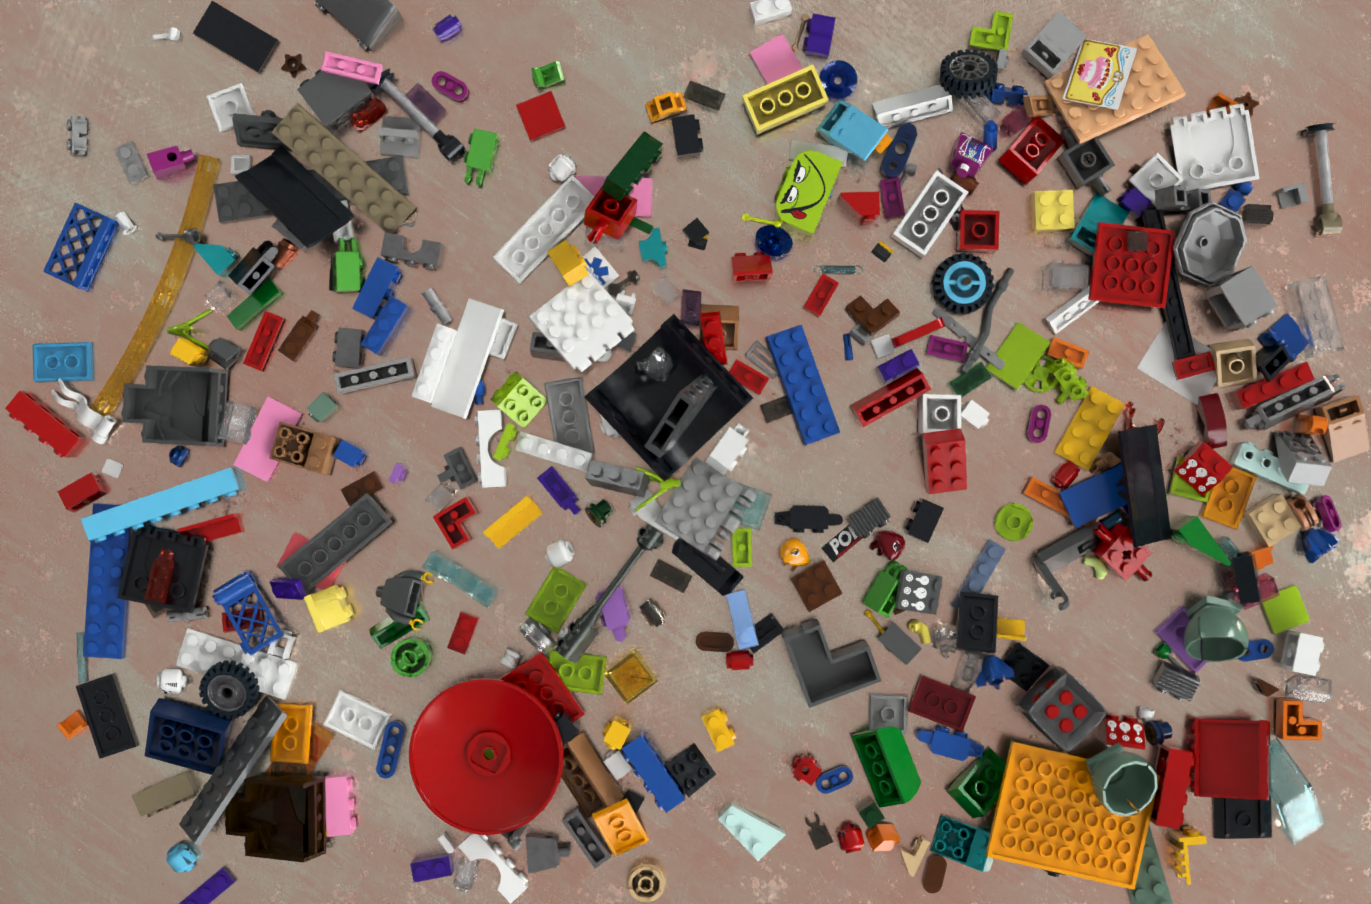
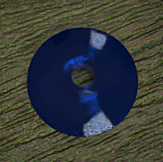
[819,60,857,99]
[755,225,793,257]

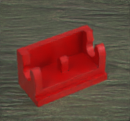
[57,472,107,513]

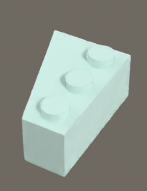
[718,802,786,861]

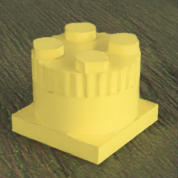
[304,585,354,633]

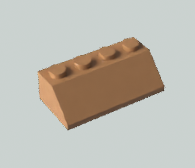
[561,732,623,818]

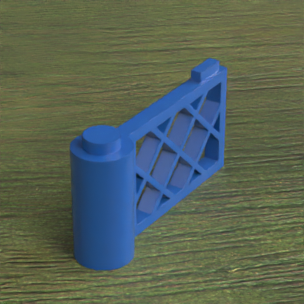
[212,570,284,656]

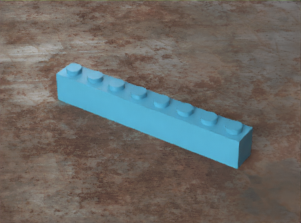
[81,467,240,543]

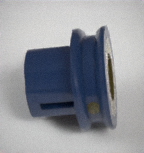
[1145,720,1173,746]

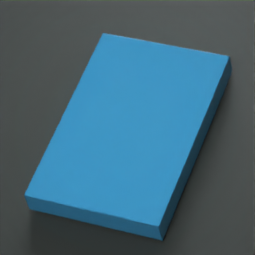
[33,342,93,382]

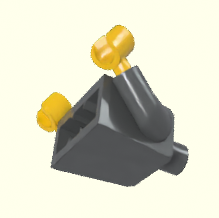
[376,571,434,630]

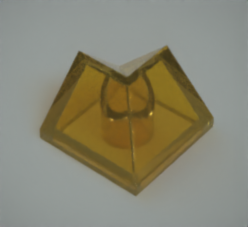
[604,650,658,705]

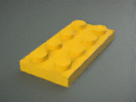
[1053,386,1125,471]

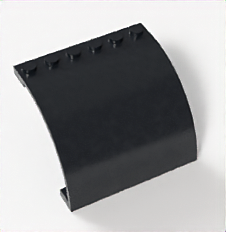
[585,314,753,482]

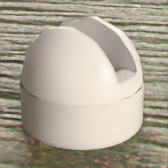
[1138,706,1155,722]

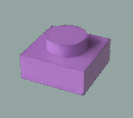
[388,463,407,484]

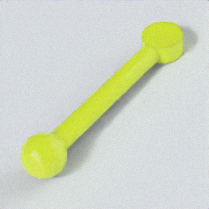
[742,213,781,227]

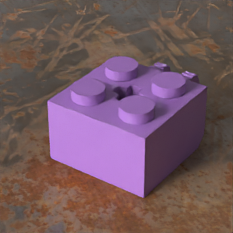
[595,585,630,642]

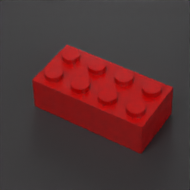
[1150,744,1195,829]

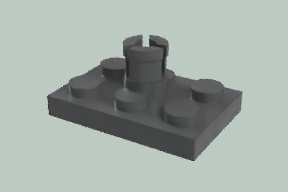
[232,110,292,151]

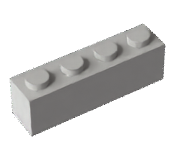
[333,357,416,394]

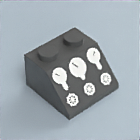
[895,570,943,615]

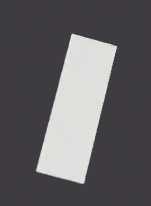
[493,175,595,284]
[431,299,504,419]

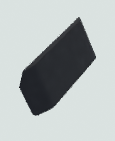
[672,538,743,596]

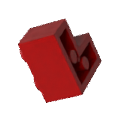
[433,496,478,550]

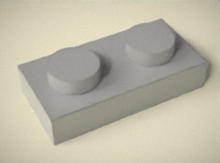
[114,141,149,184]

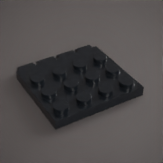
[117,525,209,613]

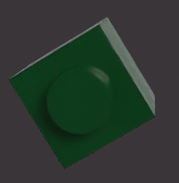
[856,799,885,828]

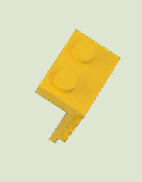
[1169,826,1207,885]

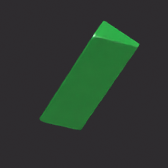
[226,279,283,330]
[369,600,430,649]

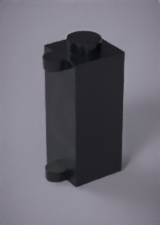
[1232,551,1263,604]

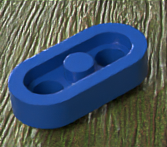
[1237,639,1274,662]
[816,766,853,794]

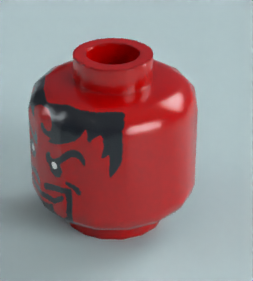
[837,824,864,854]

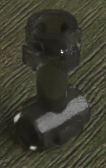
[607,270,641,297]

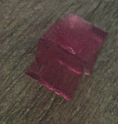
[1000,103,1032,137]

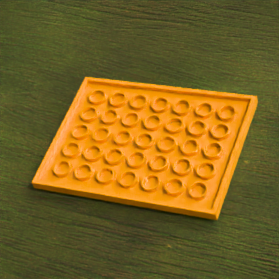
[985,741,1160,890]

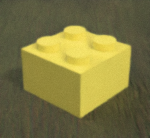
[1030,190,1075,233]

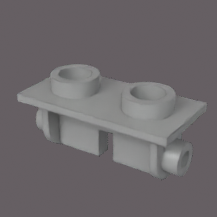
[67,114,87,156]

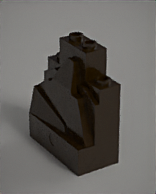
[225,774,326,863]

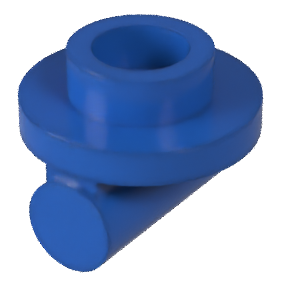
[169,446,190,467]

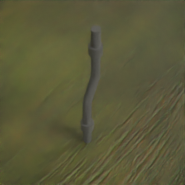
[961,267,1014,374]

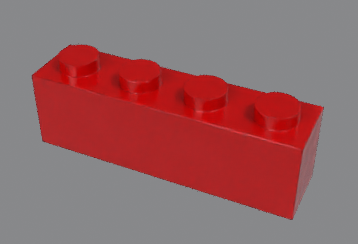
[1230,362,1315,410]
[850,368,931,427]
[5,391,85,458]

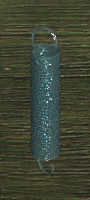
[814,265,864,274]

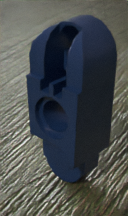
[880,123,917,178]

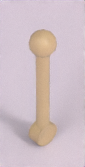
[791,13,809,52]

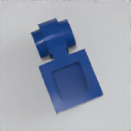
[1218,181,1254,212]

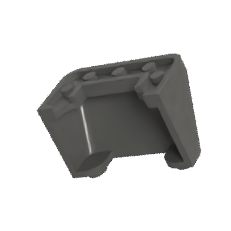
[314,0,403,51]

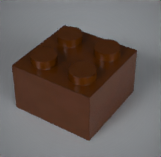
[789,559,843,612]

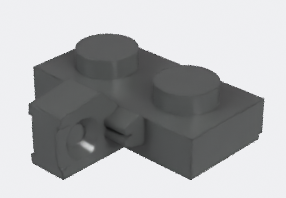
[437,447,478,489]

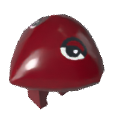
[870,530,905,561]

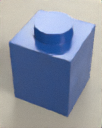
[333,439,366,468]

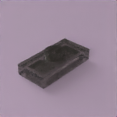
[760,396,792,423]

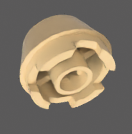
[627,864,665,902]

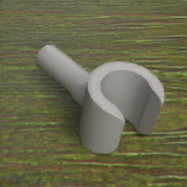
[900,163,917,186]

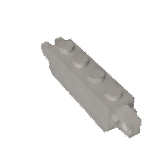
[1244,374,1346,431]

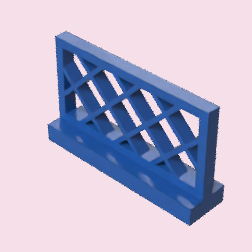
[43,203,118,291]

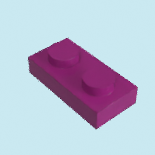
[880,177,905,219]
[926,335,968,362]

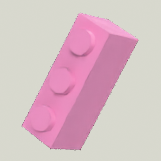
[325,774,356,837]

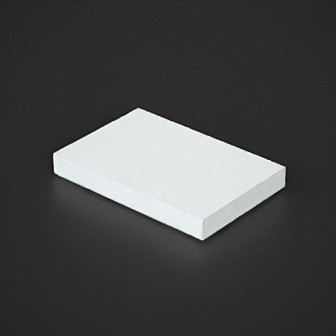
[323,689,392,750]

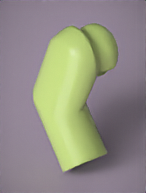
[1083,555,1108,579]

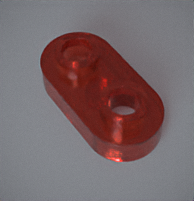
[350,99,386,131]

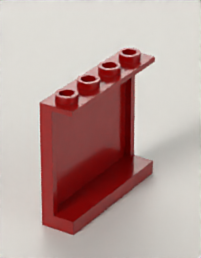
[1191,718,1269,800]

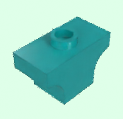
[638,227,668,269]

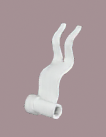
[51,378,116,444]

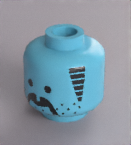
[166,843,196,873]

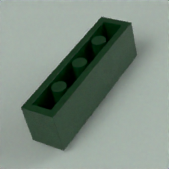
[601,131,663,202]

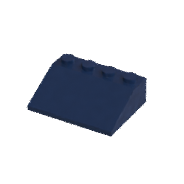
[145,698,233,775]

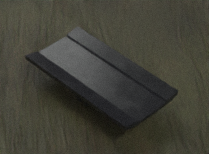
[235,145,354,248]
[1116,424,1172,548]
[1213,722,1272,839]

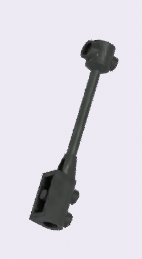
[555,524,663,664]

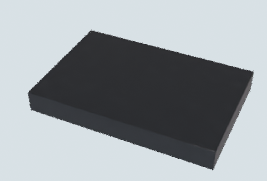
[956,592,998,654]

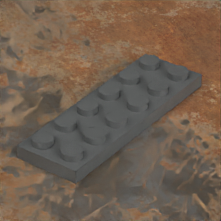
[278,493,392,593]

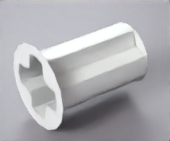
[115,211,137,235]

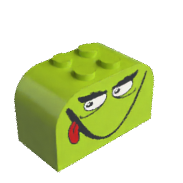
[775,150,843,238]

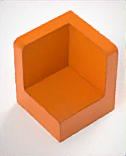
[1206,92,1239,115]
[1248,545,1274,570]
[56,710,89,740]
[866,824,901,851]

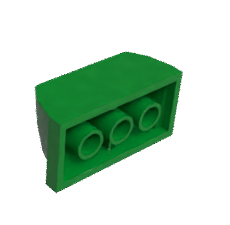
[851,726,921,808]

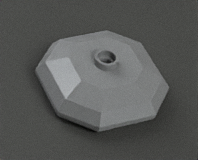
[1173,201,1247,287]

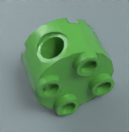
[391,637,432,677]

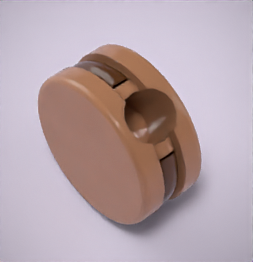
[1286,493,1319,531]

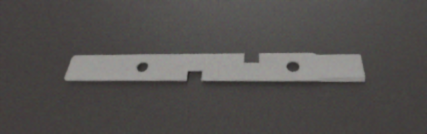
[932,306,1006,370]

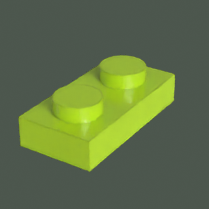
[493,423,518,461]
[732,528,752,567]

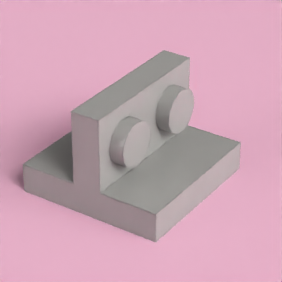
[378,116,421,158]

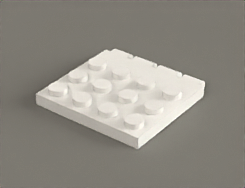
[1169,103,1260,191]
[529,271,635,373]

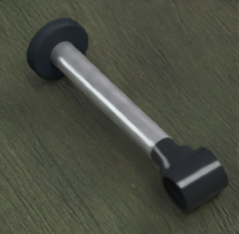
[370,69,465,162]

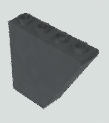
[644,373,717,458]

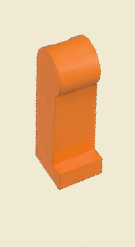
[1293,414,1328,436]

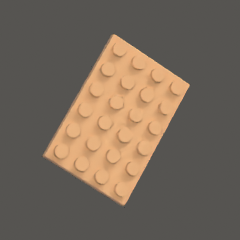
[1044,34,1186,144]

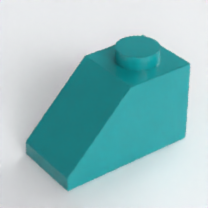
[193,244,239,277]

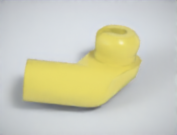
[908,620,931,644]

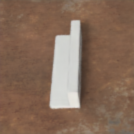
[872,84,953,128]

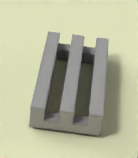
[744,340,778,379]

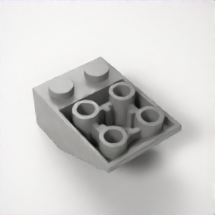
[1021,11,1088,79]
[1274,431,1332,486]

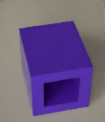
[1118,187,1152,219]

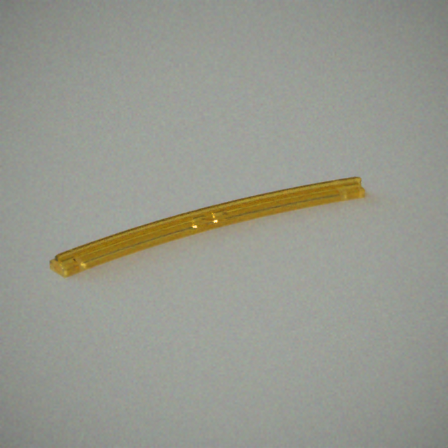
[90,155,220,417]

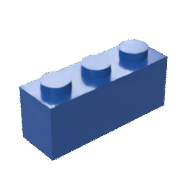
[352,257,401,320]
[360,295,410,356]

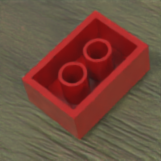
[922,428,967,494]

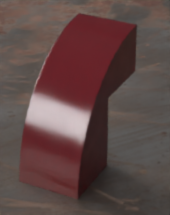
[1197,393,1227,449]

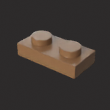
[1023,95,1055,117]

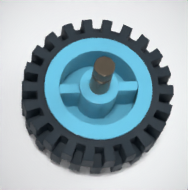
[932,253,994,314]

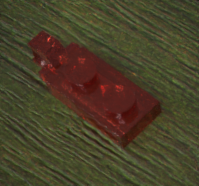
[144,549,174,604]

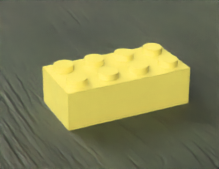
[742,65,829,135]

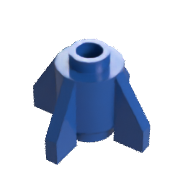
[1303,528,1340,564]
[975,655,1015,690]

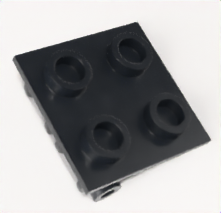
[1003,642,1050,691]
[666,743,716,797]

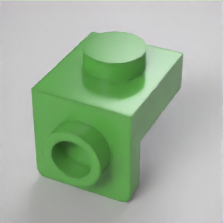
[531,61,565,88]

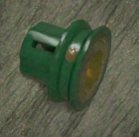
[585,499,613,528]

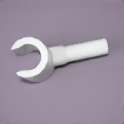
[152,27,180,41]

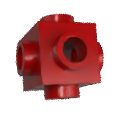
[791,754,822,786]

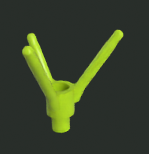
[167,309,212,351]
[635,466,681,511]

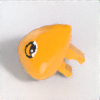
[780,538,810,571]

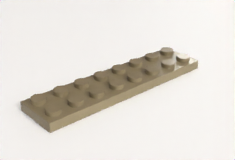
[271,103,416,234]

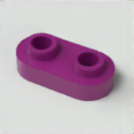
[432,71,468,101]
[1027,405,1051,443]
[1315,495,1342,533]

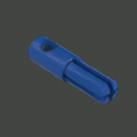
[843,333,853,360]

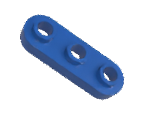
[376,721,405,778]

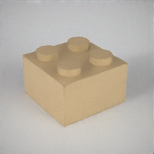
[1243,494,1302,547]

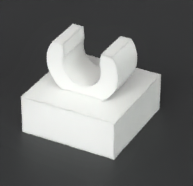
[616,290,636,315]

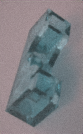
[422,550,500,608]

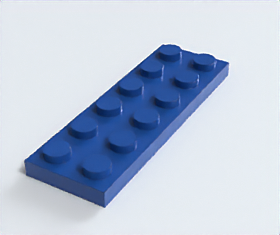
[765,325,840,445]

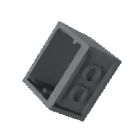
[297,54,378,133]

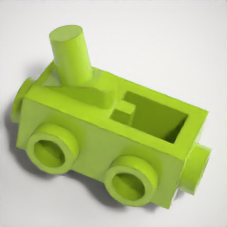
[1052,358,1088,404]

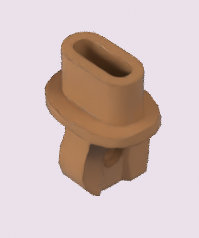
[1091,452,1121,473]

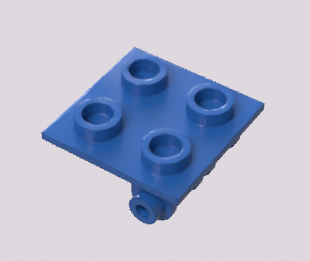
[1259,313,1312,363]

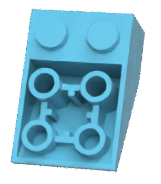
[816,99,888,161]

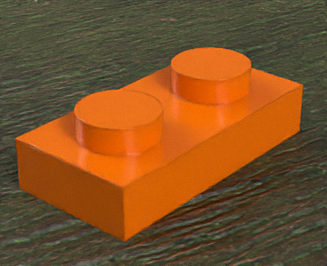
[1046,337,1090,369]

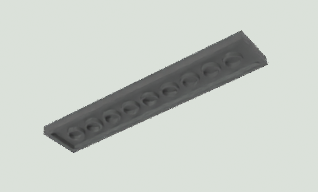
[213,156,409,223]

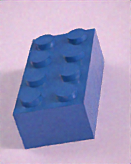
[621,730,685,813]

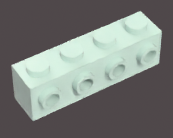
[1229,441,1309,495]

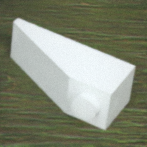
[628,489,679,540]

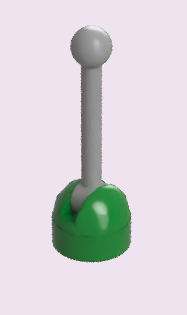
[1154,642,1186,670]

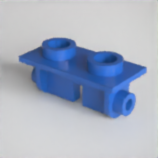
[987,83,1028,106]

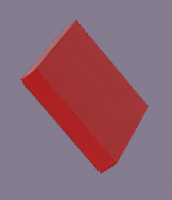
[516,91,566,141]

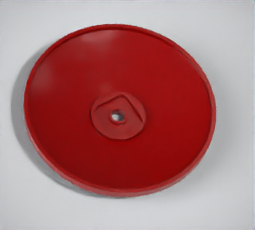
[409,678,564,835]

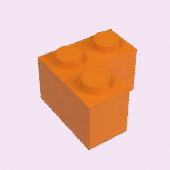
[1276,698,1322,741]

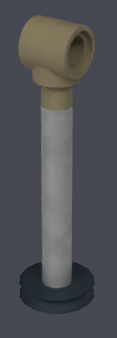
[1305,123,1342,235]

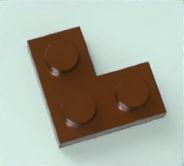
[846,295,900,336]
[340,471,384,506]

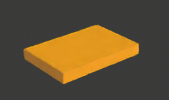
[1200,467,1257,530]
[270,704,313,764]
[592,798,649,857]

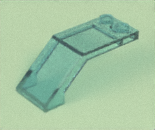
[1269,737,1325,845]

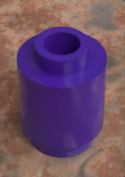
[432,14,462,41]

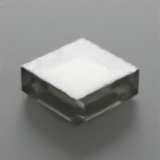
[1126,231,1148,252]

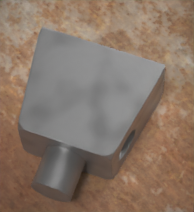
[526,833,570,873]

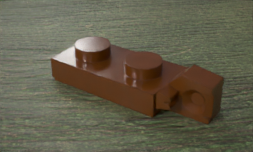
[278,310,320,362]

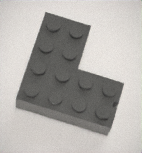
[781,619,881,708]

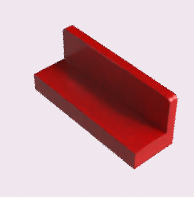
[177,513,243,542]

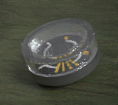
[519,617,556,655]

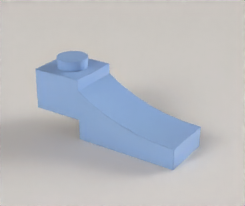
[726,590,759,650]

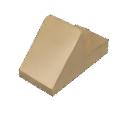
[899,836,930,877]

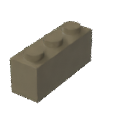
[132,770,199,817]

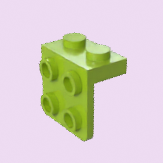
[490,371,547,428]

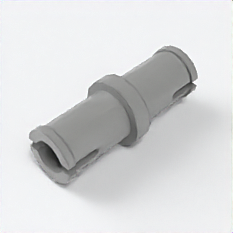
[422,287,453,326]
[166,606,208,623]

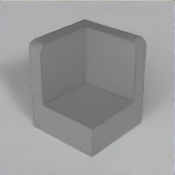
[1276,183,1309,209]

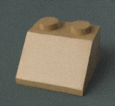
[1211,339,1257,387]

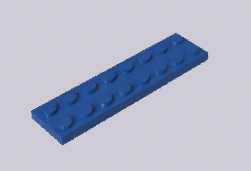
[83,503,132,659]

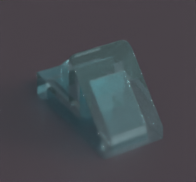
[1217,536,1241,568]

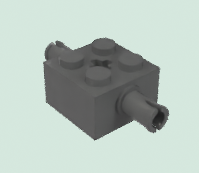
[1058,127,1115,197]

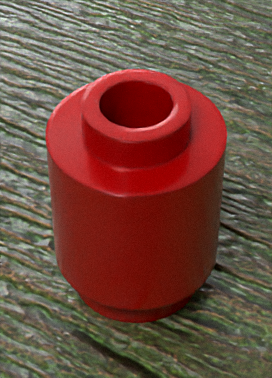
[1052,460,1080,489]
[726,650,754,670]

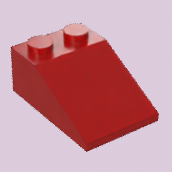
[998,116,1065,185]
[731,252,773,282]

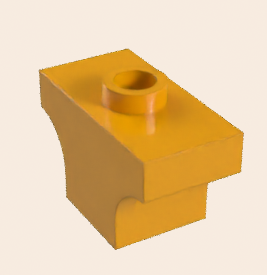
[645,91,687,123]

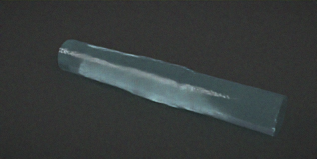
[76,632,87,683]

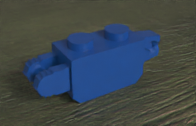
[916,726,984,761]

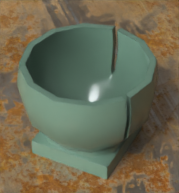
[1183,595,1249,662]
[1085,743,1158,817]

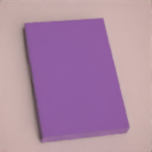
[1154,605,1207,674]

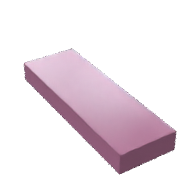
[321,51,383,85]

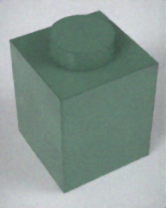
[307,392,340,422]

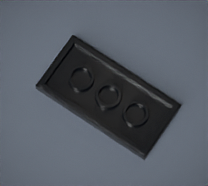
[193,1,279,73]
[76,673,138,759]

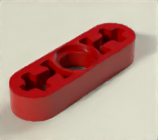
[891,317,946,348]

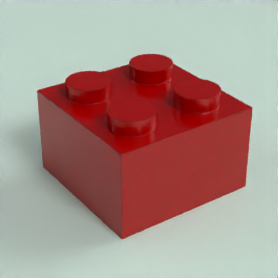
[957,210,1000,252]

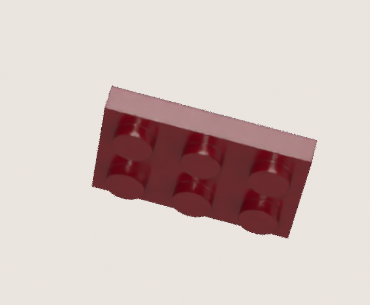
[908,675,976,732]

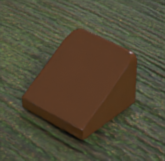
[1252,677,1279,697]

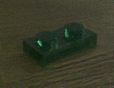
[949,362,992,398]

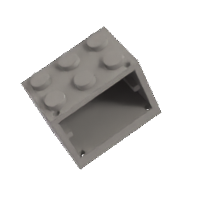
[1204,265,1278,331]

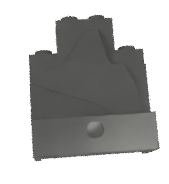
[121,365,228,447]

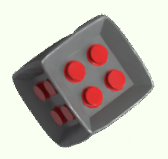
[1017,666,1107,753]

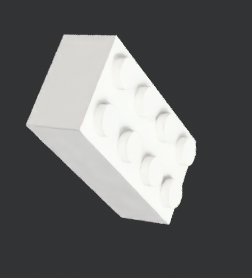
[891,170,968,258]

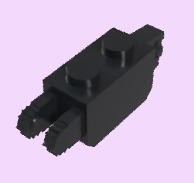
[774,505,843,533]

